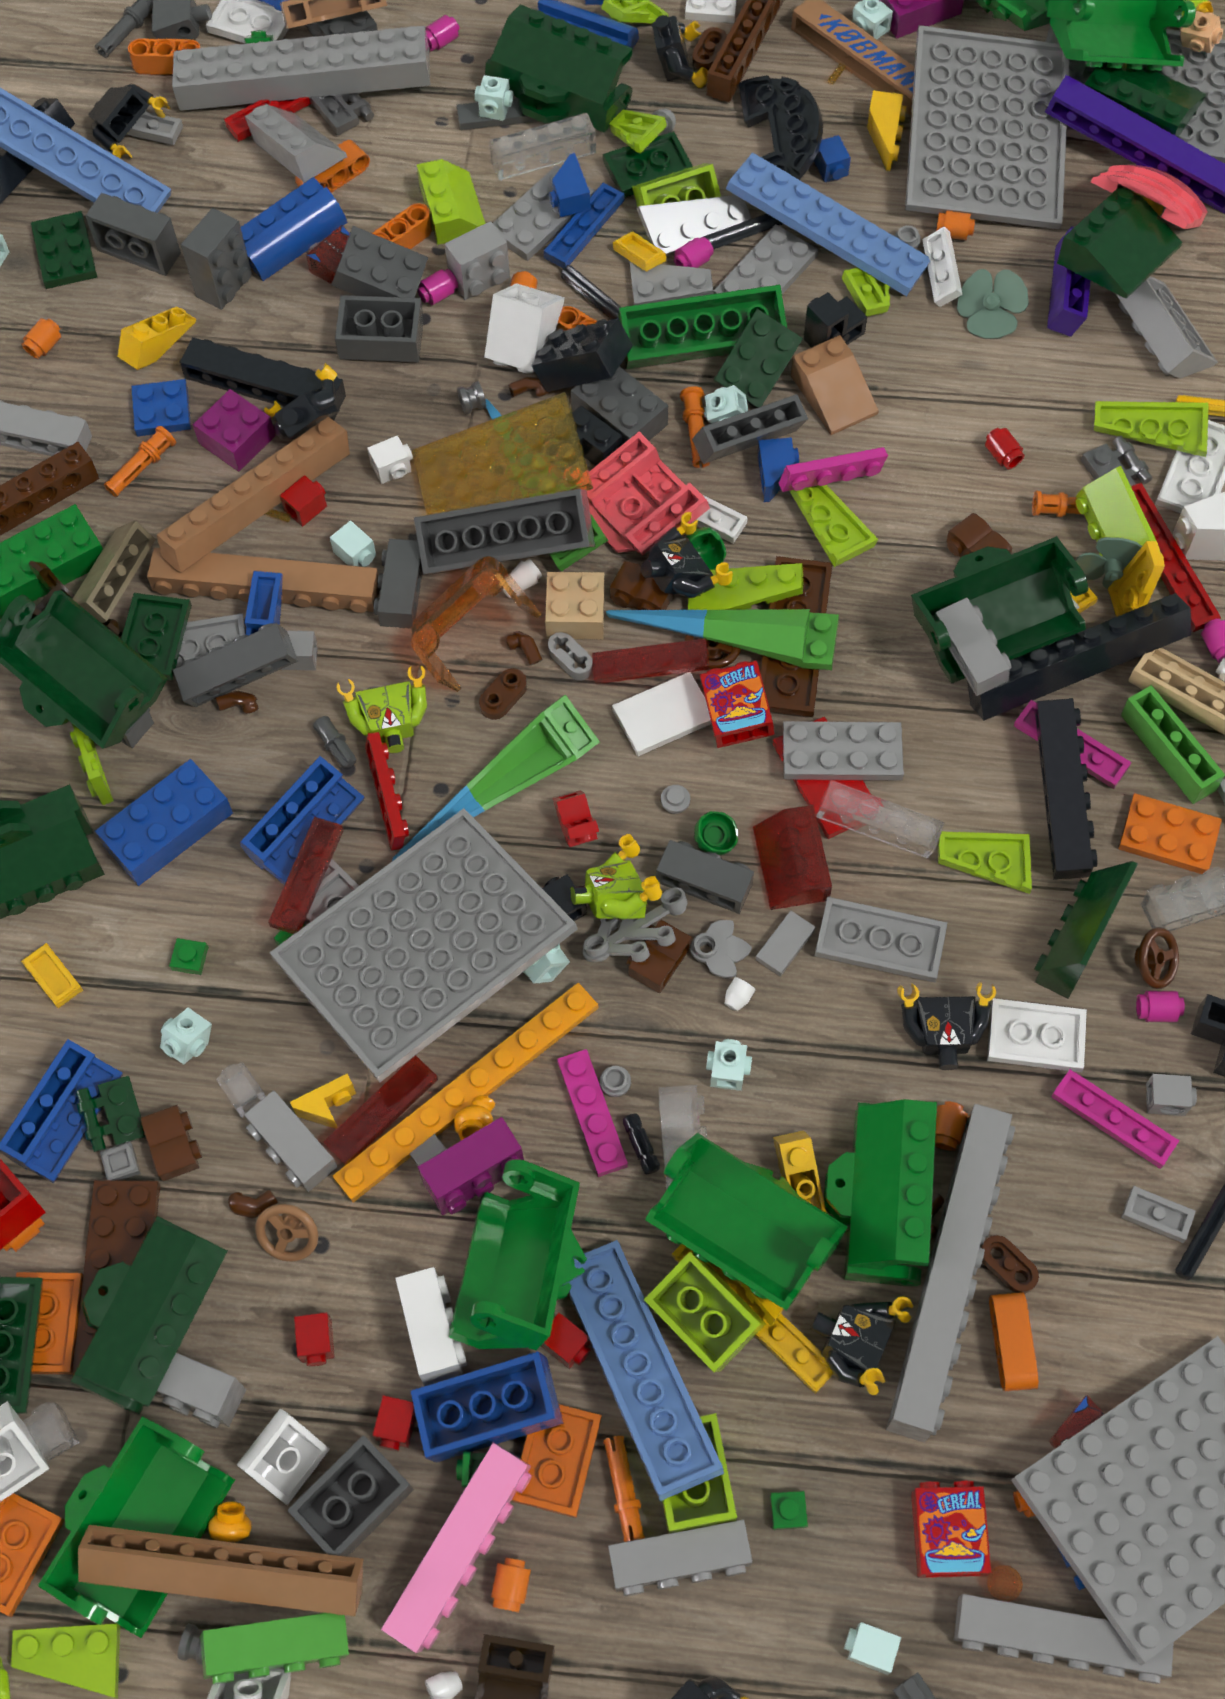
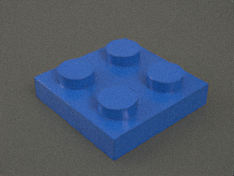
[131,379,191,437]

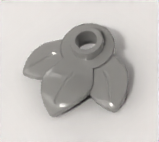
[690,920,752,978]

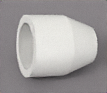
[724,977,756,1011]
[425,1671,463,1699]

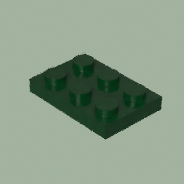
[603,131,693,198]
[31,211,98,289]
[713,309,803,408]
[121,593,192,680]

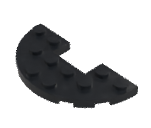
[738,75,823,180]

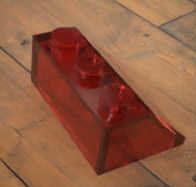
[753,805,832,910]

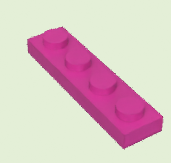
[778,447,888,492]
[1014,700,1132,789]
[557,1049,628,1177]
[1051,1069,1180,1169]

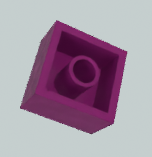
[193,389,276,472]

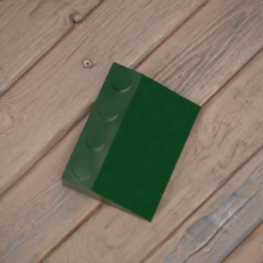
[1084,62,1206,137]
[1057,186,1182,299]
[1034,861,1138,999]
[0,1277,43,1414]

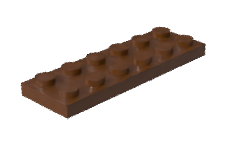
[760,556,832,717]
[72,1180,160,1375]

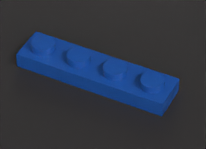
[544,182,624,269]

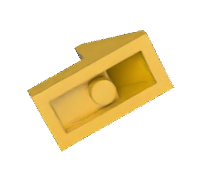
[290,1074,356,1129]

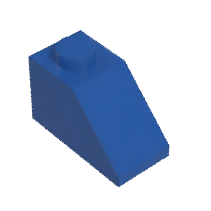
[549,153,590,217]
[757,437,799,502]

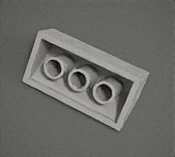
[245,104,347,183]
[1116,276,1218,379]

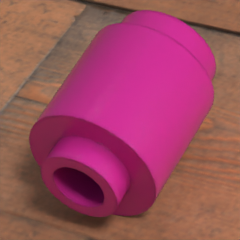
[425,15,460,51]
[674,237,714,268]
[417,269,458,306]
[1201,619,1225,663]
[1136,991,1185,1022]

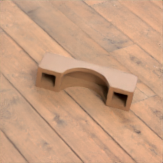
[280,0,387,29]

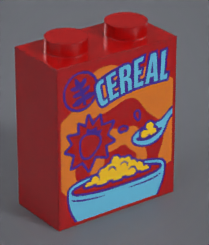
[700,661,775,748]
[911,1481,991,1578]

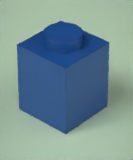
[814,135,851,182]

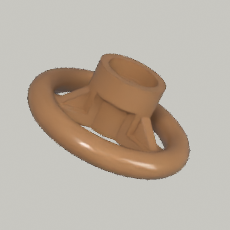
[255,1204,318,1262]

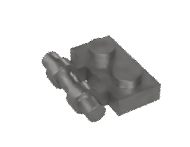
[310,93,374,135]
[1081,436,1152,486]

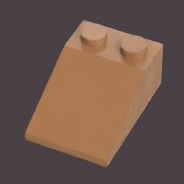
[791,335,879,435]

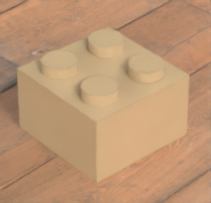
[545,572,605,639]

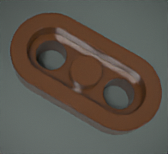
[692,27,727,71]
[479,668,527,720]
[981,1235,1039,1294]

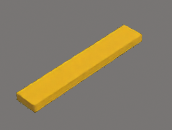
[672,1244,834,1394]

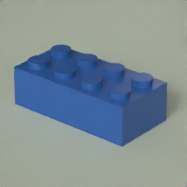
[95,759,233,886]
[411,1351,564,1463]

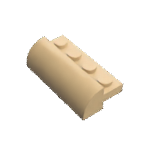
[1128,647,1225,735]

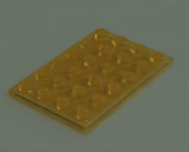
[412,392,593,515]

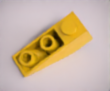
[867,90,907,171]
[117,306,196,370]
[773,1130,826,1213]

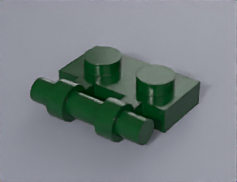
[76,1076,146,1152]

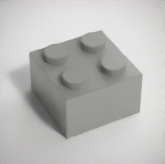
[445,221,510,300]
[157,1353,247,1429]

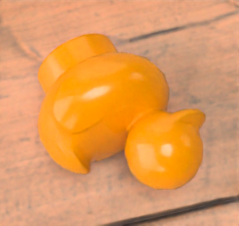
[454,1095,495,1140]
[208,1502,252,1542]

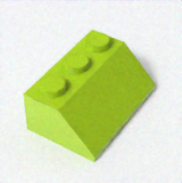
[417,159,485,245]
[632,163,721,207]
[1076,466,1156,557]

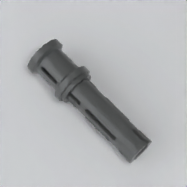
[95,0,153,58]

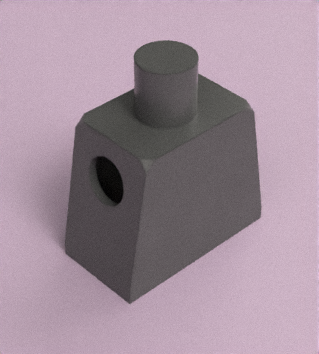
[152,0,212,39]

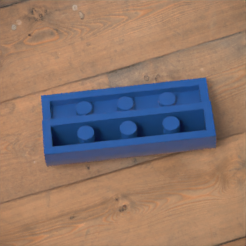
[538,0,639,48]
[240,177,348,281]
[240,756,365,886]
[0,1039,123,1183]

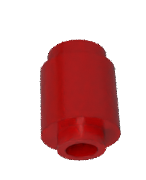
[985,428,1025,470]

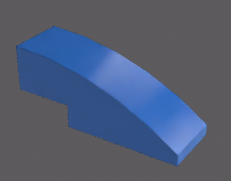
[244,571,283,635]

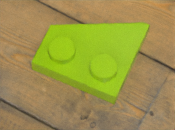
[601,0,669,23]
[609,110,667,153]
[842,267,890,317]

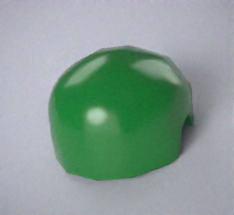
[685,527,727,570]
[694,811,738,856]

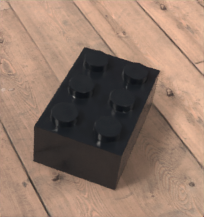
[531,318,633,392]

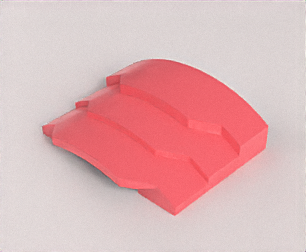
[1091,165,1208,229]
[575,432,710,556]

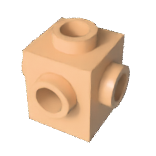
[1180,11,1223,53]

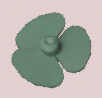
[957,269,1029,339]
[1075,537,1142,589]

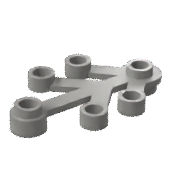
[583,888,688,962]

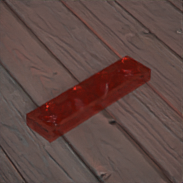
[592,639,709,684]
[268,817,344,934]
[323,1055,438,1165]

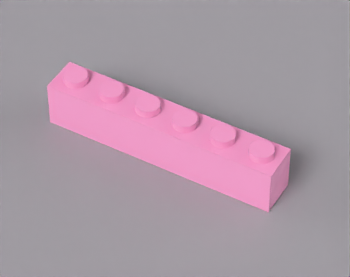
[381,1443,532,1653]

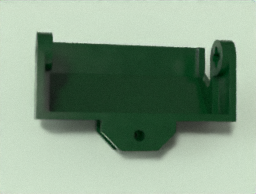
[485,4,633,133]
[911,536,1088,684]
[0,590,168,749]
[0,784,105,919]
[69,1216,227,1415]

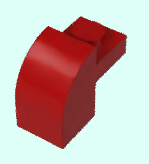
[552,790,599,848]

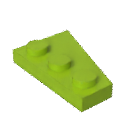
[11,1624,120,1699]

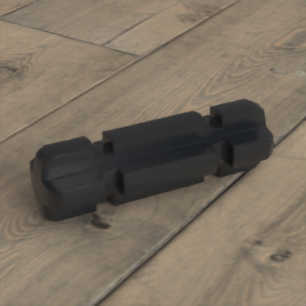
[623,1113,660,1175]

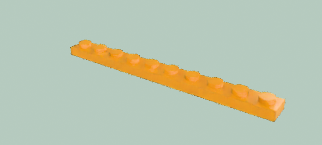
[332,982,598,1203]

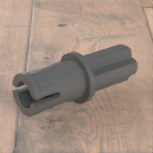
[313,716,356,769]

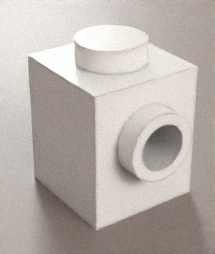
[367,435,413,484]

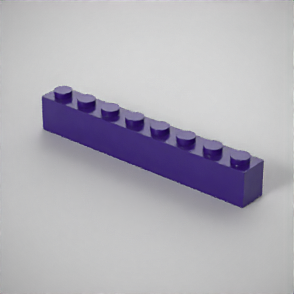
[1045,75,1225,214]

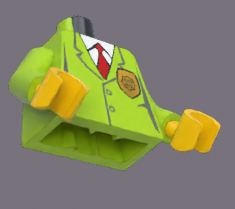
[336,665,427,753]
[571,834,662,920]

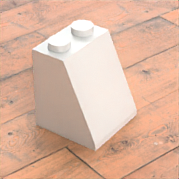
[484,283,565,374]
[1172,492,1225,561]

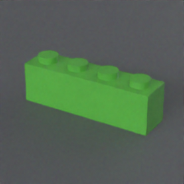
[1121,685,1225,804]
[200,1613,349,1684]

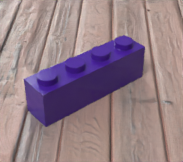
[1047,226,1091,337]

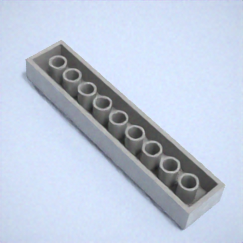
[172,25,430,111]
[886,1103,1015,1443]

